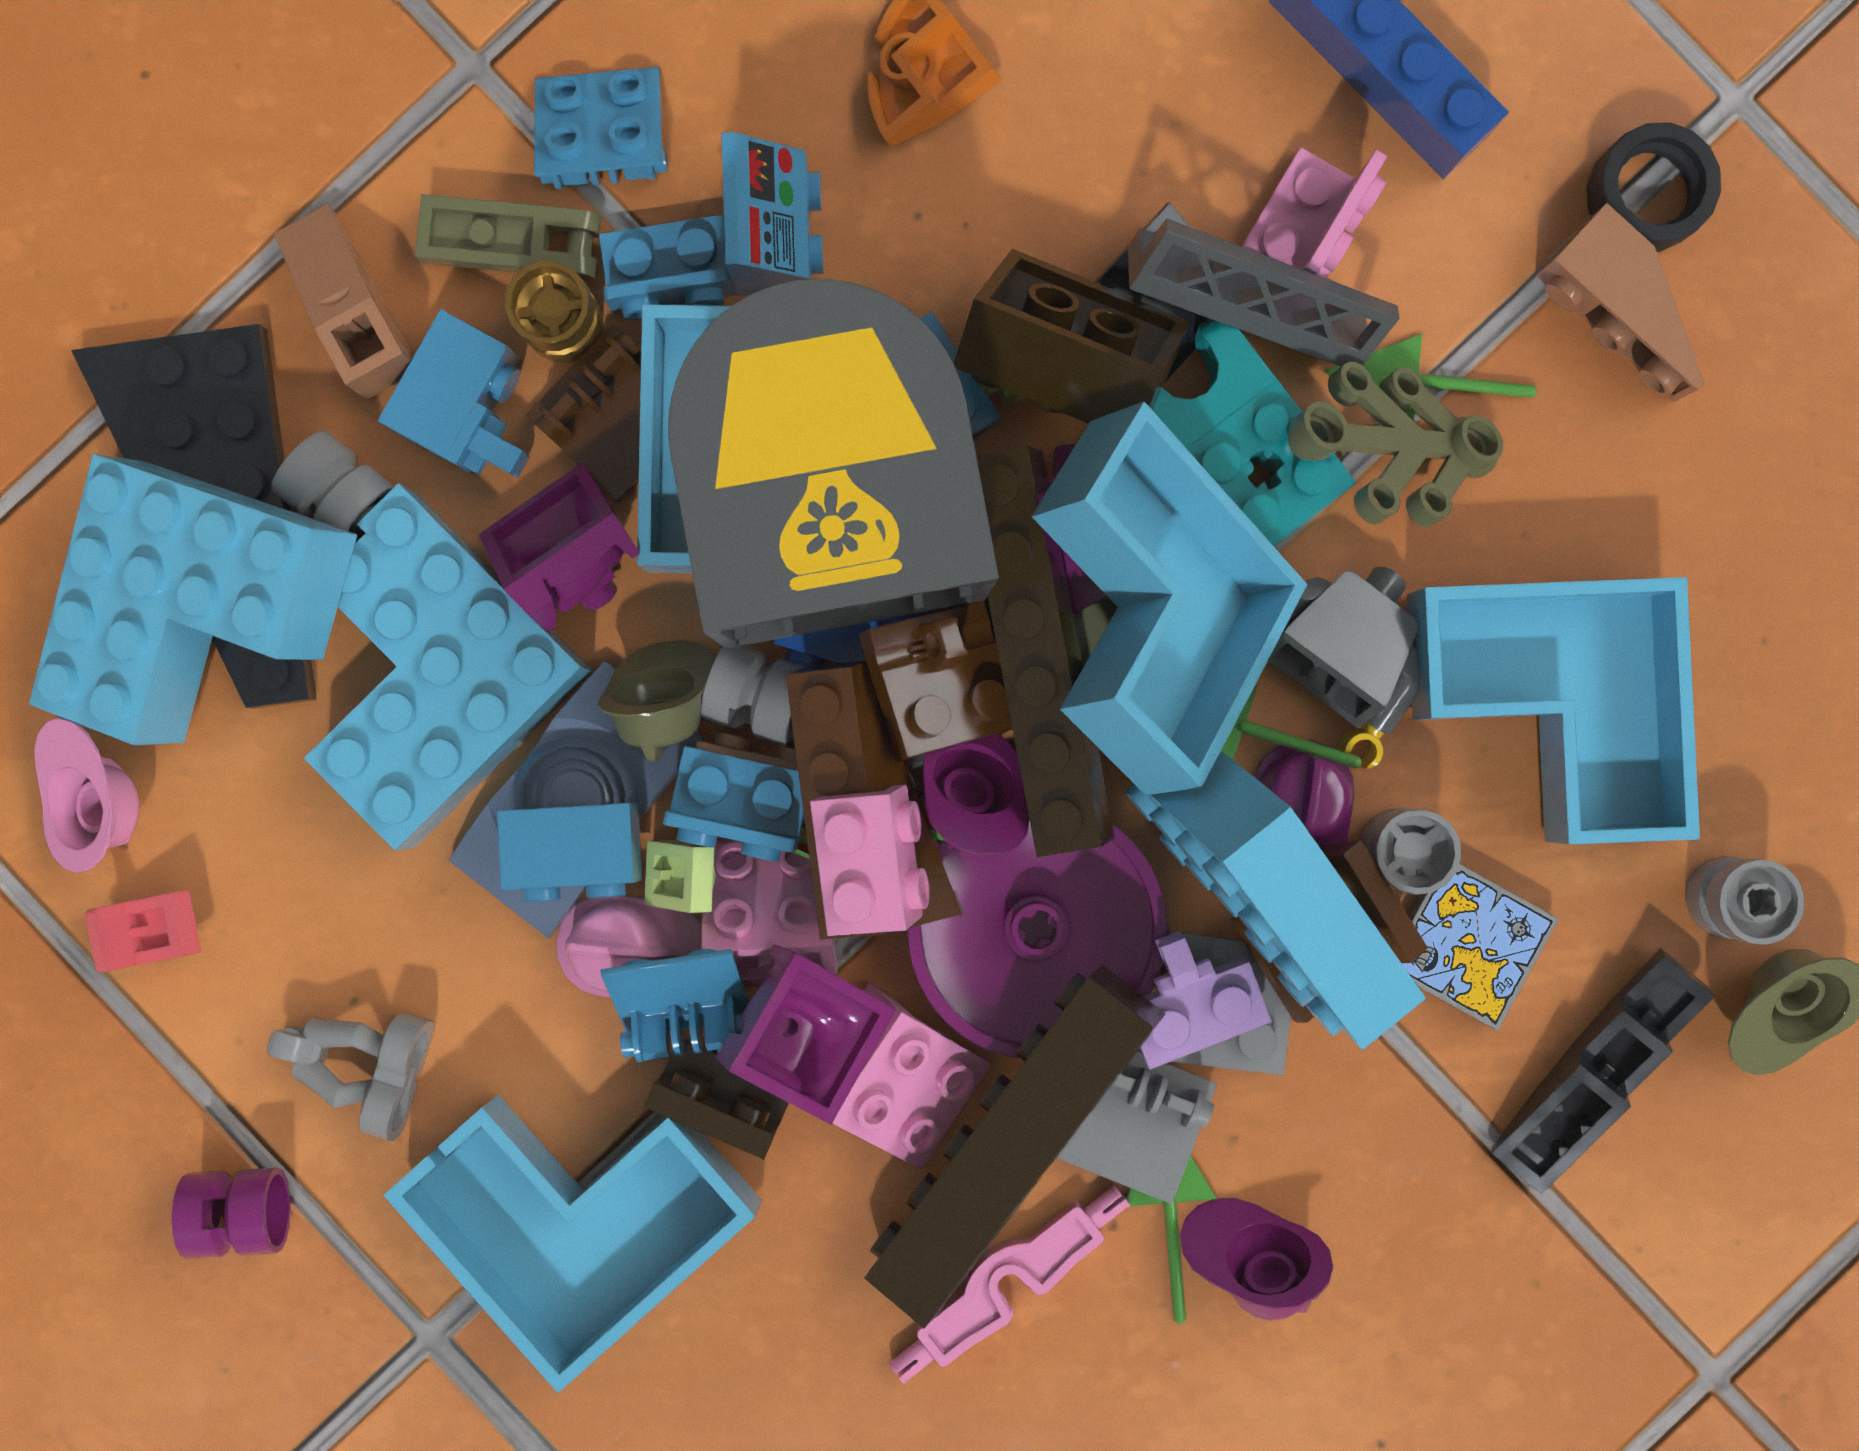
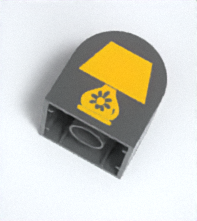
[668,279,999,648]

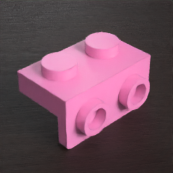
[810,785,929,936]

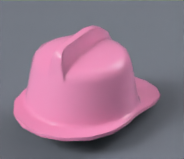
[34,717,140,873]
[556,896,702,997]

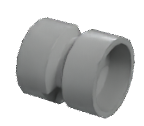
[271,430,394,538]
[701,646,806,748]
[1359,808,1462,895]
[1685,856,1805,945]

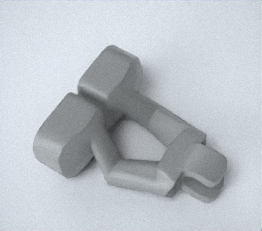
[267,1013,434,1141]

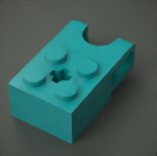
[1152,318,1357,546]

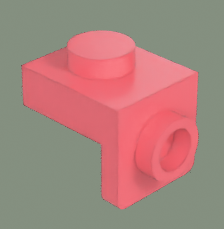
[85,889,201,973]

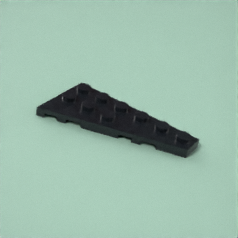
[71,324,316,709]

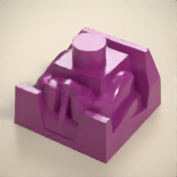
[478,462,640,632]
[716,944,896,1125]

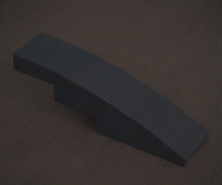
[1491,948,1715,1194]

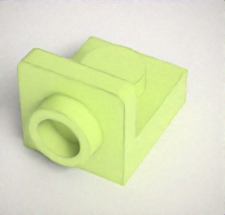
[644,840,716,913]

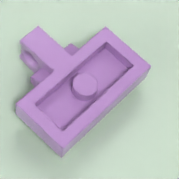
[1140,931,1272,1070]

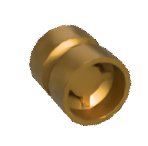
[505,260,603,362]

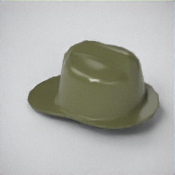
[597,641,714,762]
[1728,949,1859,1075]

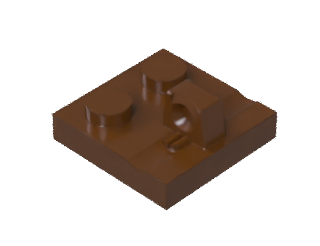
[858,601,1013,762]

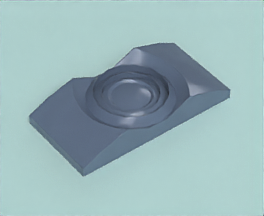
[449,661,706,938]

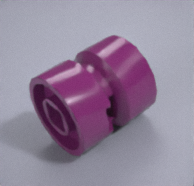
[172,1167,291,1259]

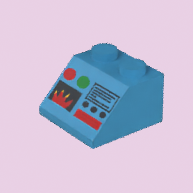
[721,132,824,296]

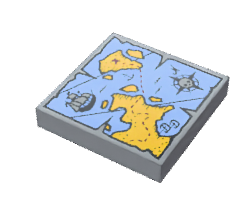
[1402,864,1559,1031]

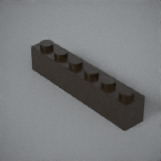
[976,445,1115,857]
[864,965,1166,1329]

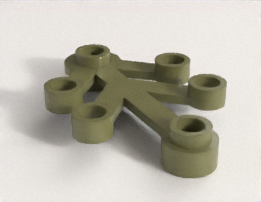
[1287,361,1503,527]

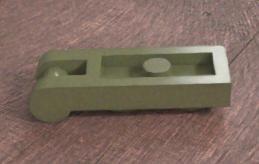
[415,194,601,282]

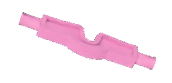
[889,1184,1131,1384]

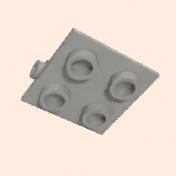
[1057,1052,1217,1204]

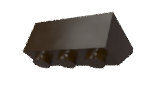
[954,249,1191,424]

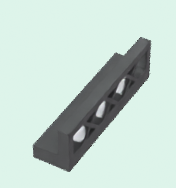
[1128,218,1400,366]

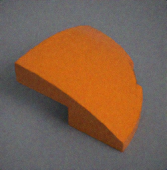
[867,0,1002,146]

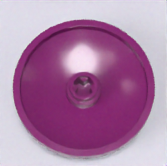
[908,820,1167,1059]

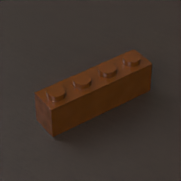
[786,660,964,940]

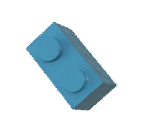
[497,803,642,902]

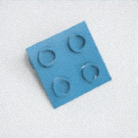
[534,67,668,189]
[600,949,749,1062]

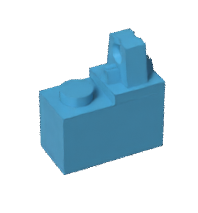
[377,309,530,478]

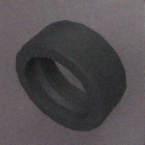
[1587,122,1721,252]

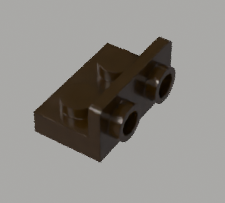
[644,1038,789,1160]

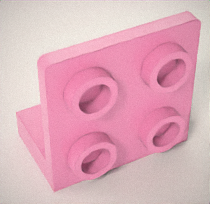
[1242,147,1387,279]
[701,838,837,985]
[833,982,990,1168]

